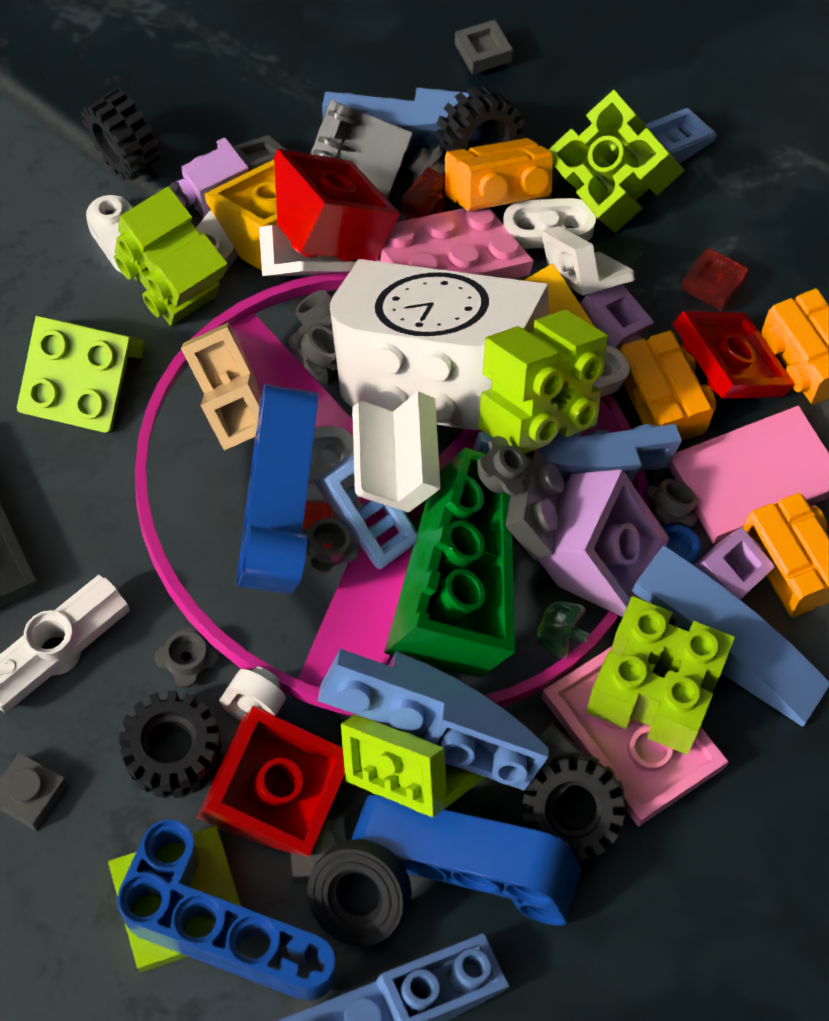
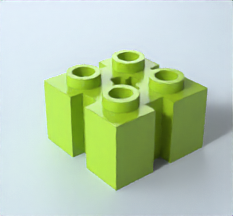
[549,89,685,233]
[114,186,227,327]
[478,309,608,454]
[585,596,735,755]

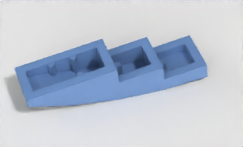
[632,545,829,727]

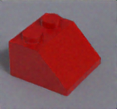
[274,149,400,262]
[196,706,345,857]

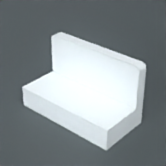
[259,225,356,276]
[541,226,635,296]
[352,391,441,512]

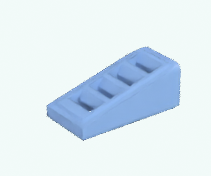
[646,108,717,164]
[313,452,418,569]

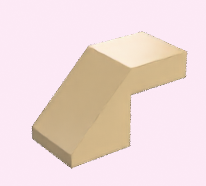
[181,322,261,451]

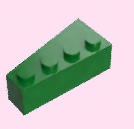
[384,448,515,677]

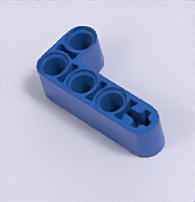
[236,384,318,594]
[351,795,582,926]
[117,819,336,1001]

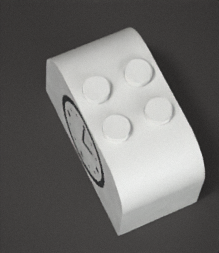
[330,259,549,430]

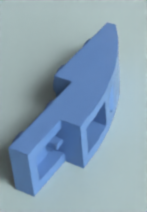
[322,87,506,155]
[473,424,682,487]
[318,648,549,791]
[278,933,509,1021]

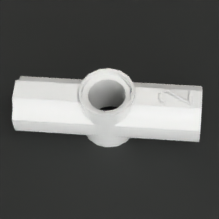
[0,575,130,714]

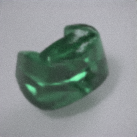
[537,600,589,659]

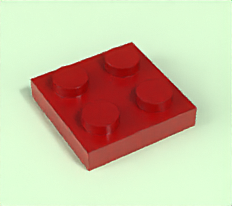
[672,311,796,399]

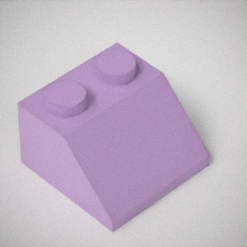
[538,469,669,617]

